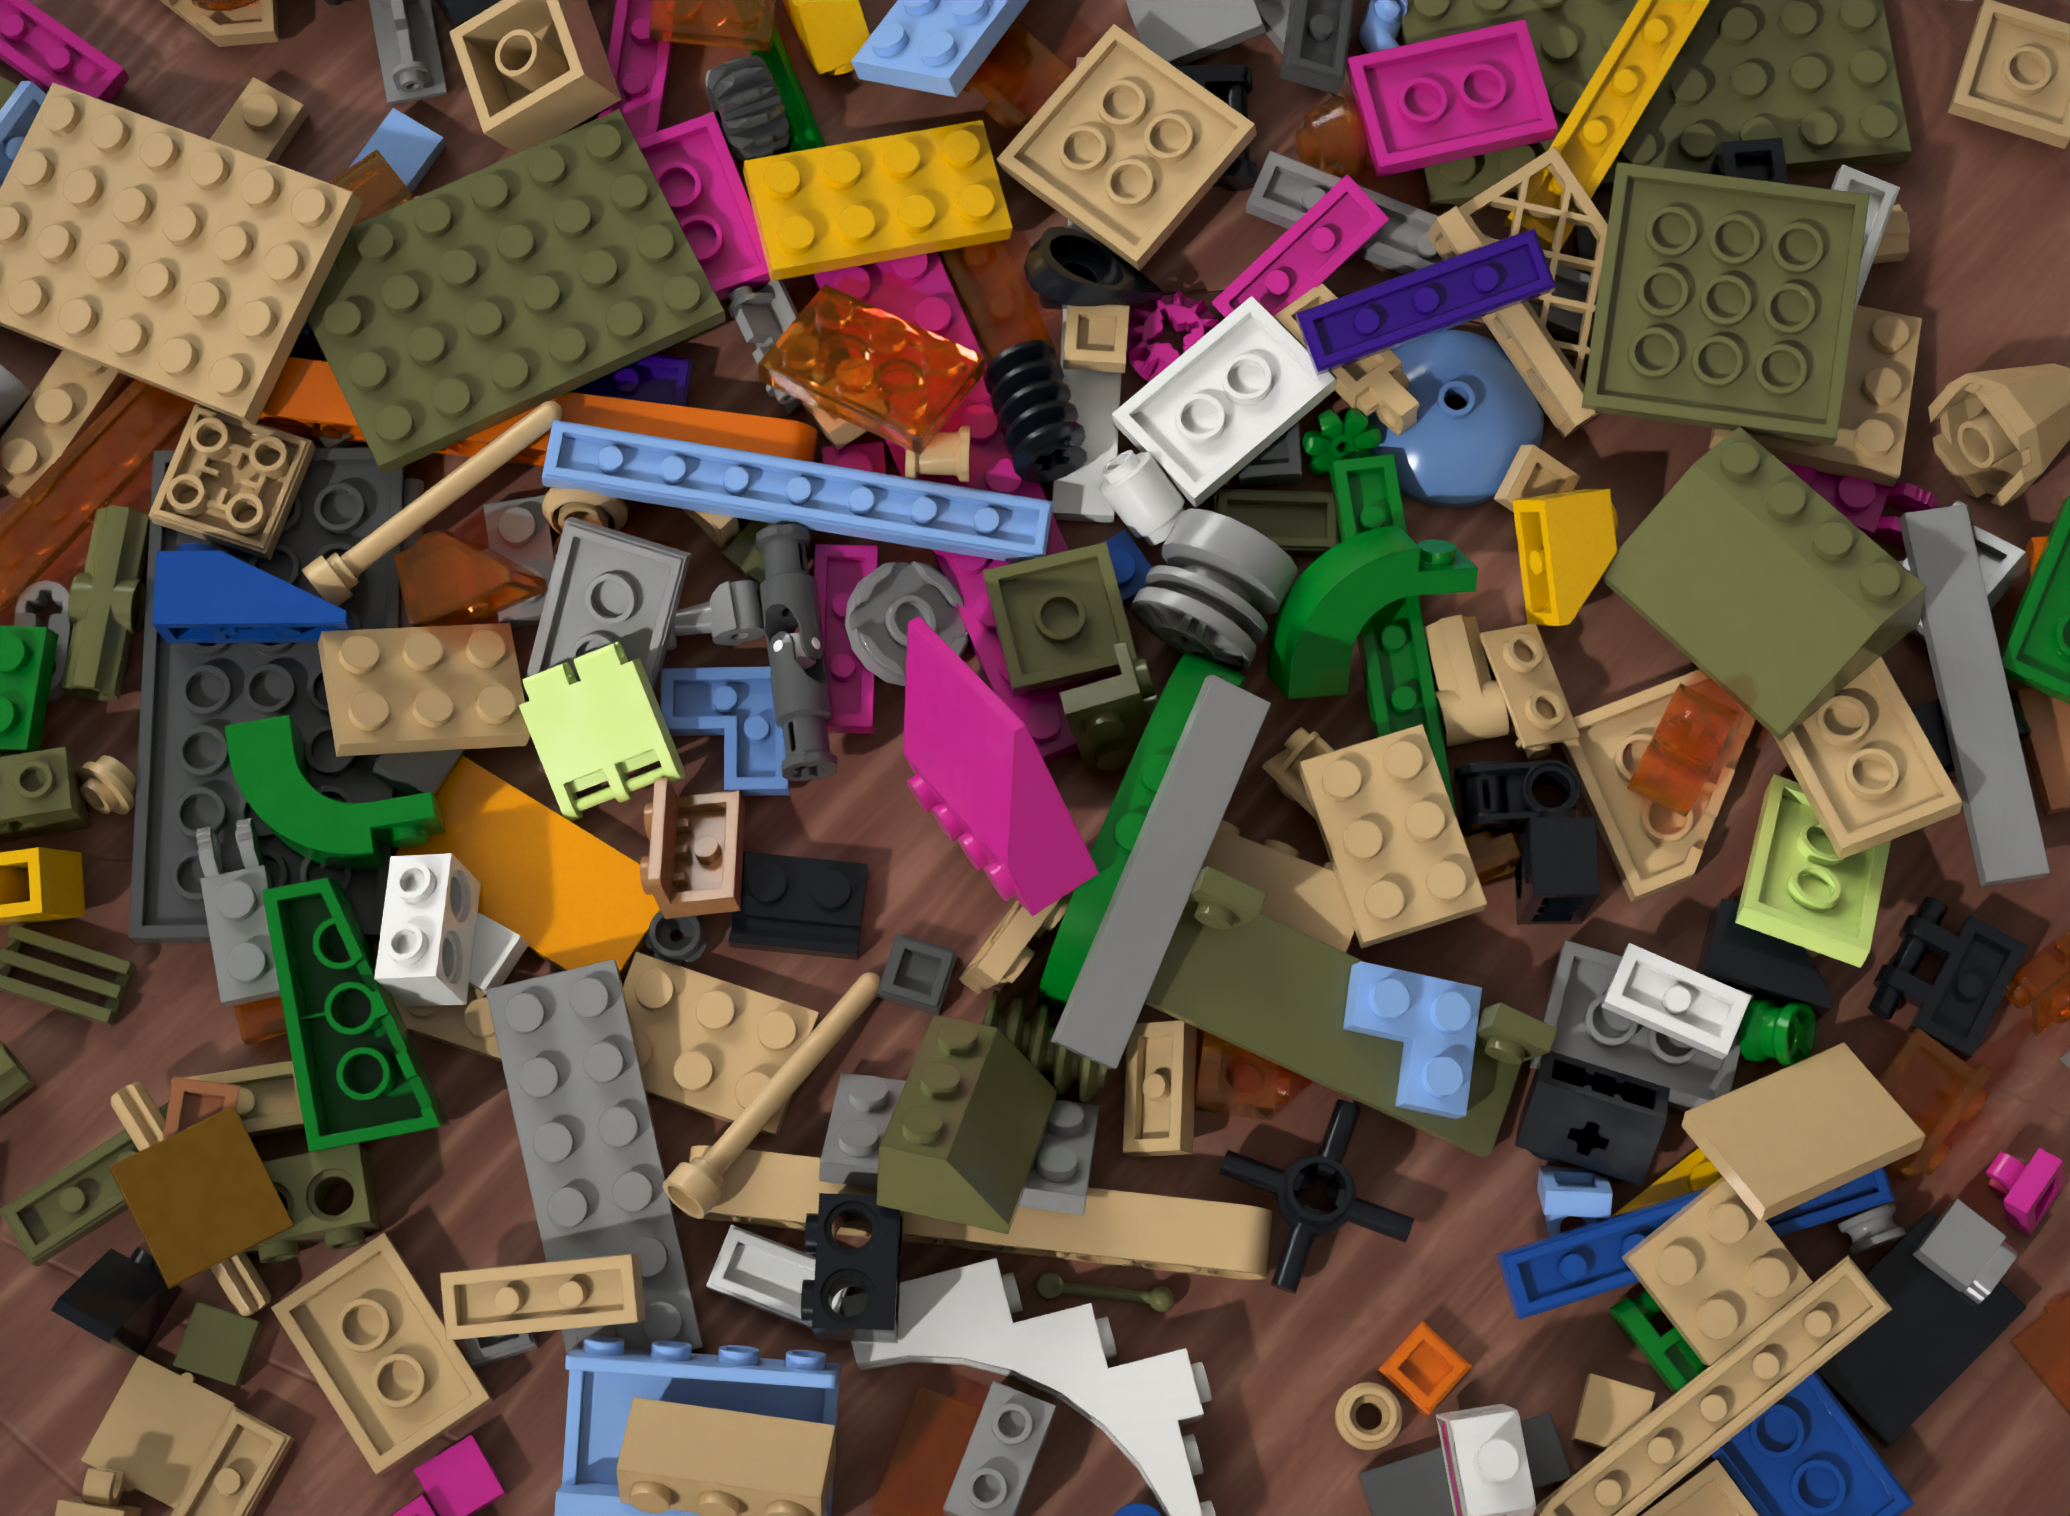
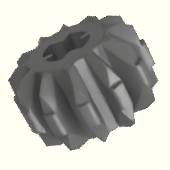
[704,55,790,162]

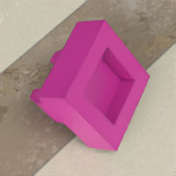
[1986,1148,2065,1236]

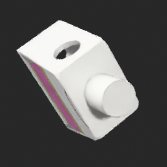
[1436,1404,1536,1516]

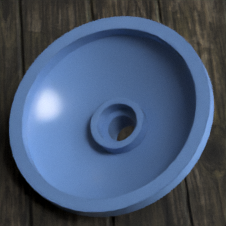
[1368,330,1544,508]

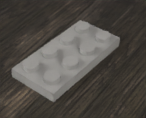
[819,1072,1100,1215]

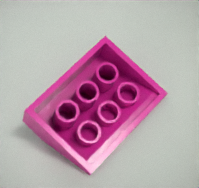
[903,616,1099,916]

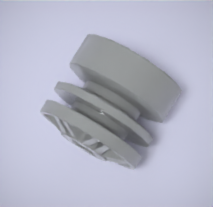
[1131,508,1298,671]

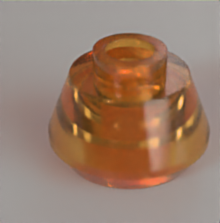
[1295,95,1367,178]

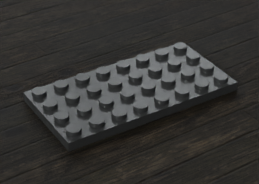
[128,447,407,944]

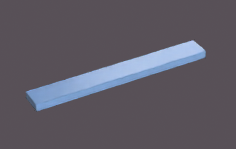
[542,420,1054,563]

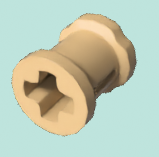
[905,424,971,482]

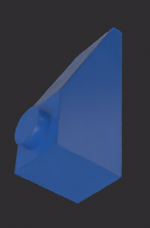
[152,543,357,644]

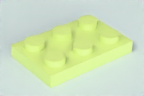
[1735,774,1891,968]

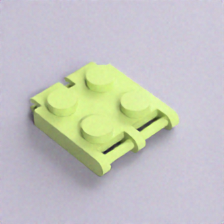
[519,641,685,822]

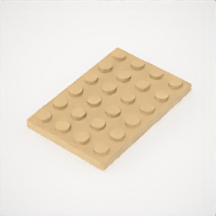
[0,83,363,426]

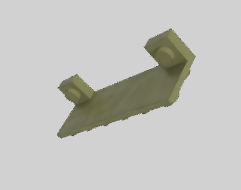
[1144,866,1557,1157]

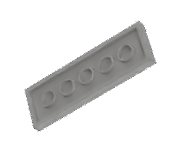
[486,959,704,1353]

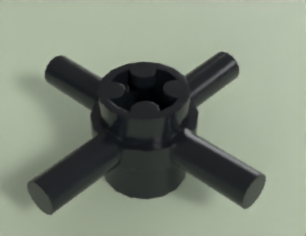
[1219,1099,1415,1294]

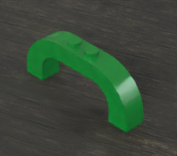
[1037,651,1247,1014]

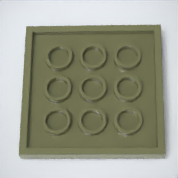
[1582,162,1870,445]

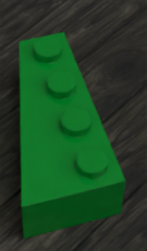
[262,878,450,1152]

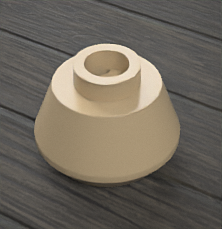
[542,487,628,535]

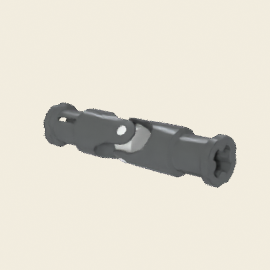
[755,524,838,781]

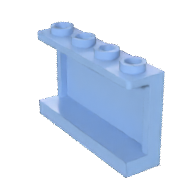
[554,1336,841,1516]

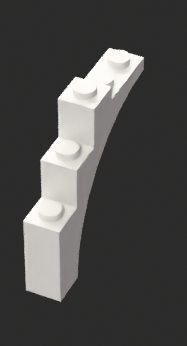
[841,1258,1216,1516]

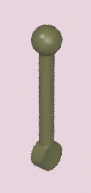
[1037,1272,1175,1312]

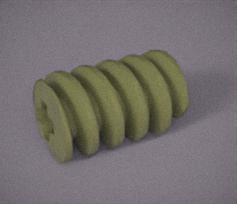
[982,989,1109,1103]

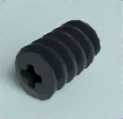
[983,340,1087,483]

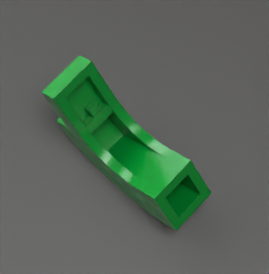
[1266,525,1478,699]
[225,715,445,870]

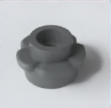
[644,911,708,966]

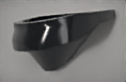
[1024,227,1164,310]

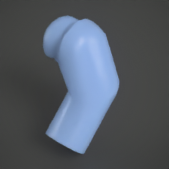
[1358,0,1409,53]

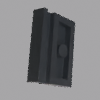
[729,852,869,960]

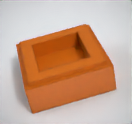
[1377,1321,1472,1417]

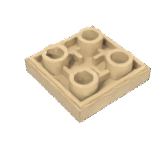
[148,404,316,561]

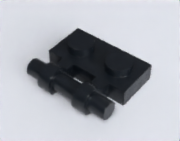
[1868,897,2028,1062]

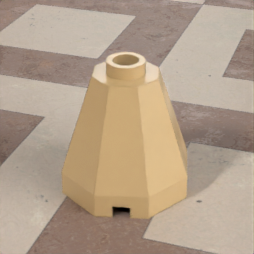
[1928,363,2070,506]

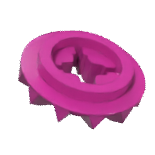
[1126,290,1219,382]

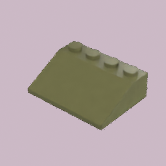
[1600,426,1927,741]

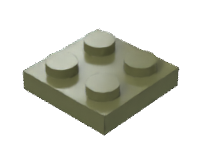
[983,542,1138,696]

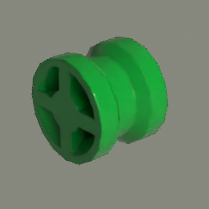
[1739,997,1816,1067]

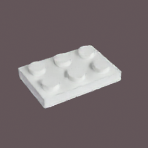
[1111,296,1336,508]

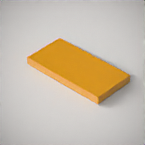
[394,756,661,978]

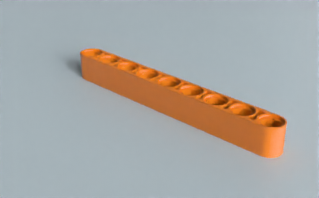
[258,357,818,466]

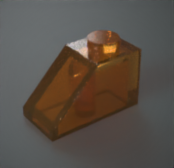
[394,530,548,627]

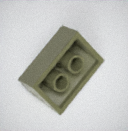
[876,1014,1057,1234]

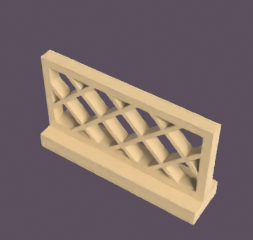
[1426,146,1608,439]

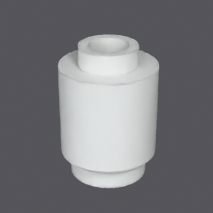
[1099,450,1185,546]

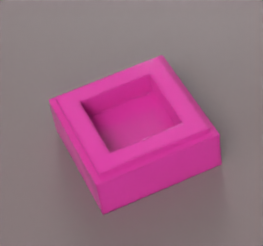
[413,1434,507,1516]

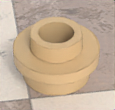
[78,755,137,815]
[1335,1382,1402,1451]

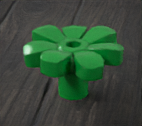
[1302,408,1382,475]

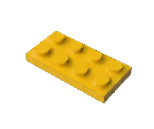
[743,120,1013,281]

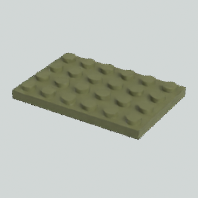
[307,109,726,476]

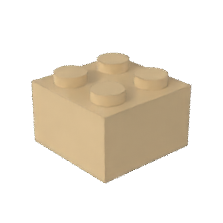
[449,0,621,154]

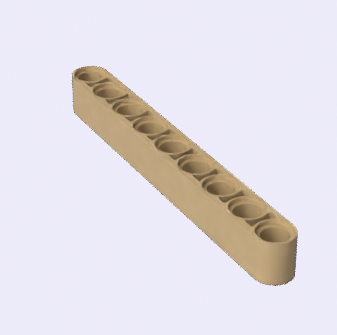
[682,1145,1273,1280]

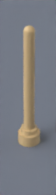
[301,401,563,606]
[662,972,881,1219]

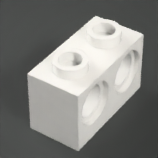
[374,853,481,1007]

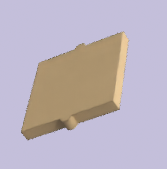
[81,1355,237,1509]

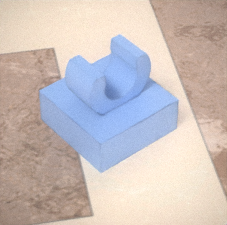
[1537,1165,1613,1236]

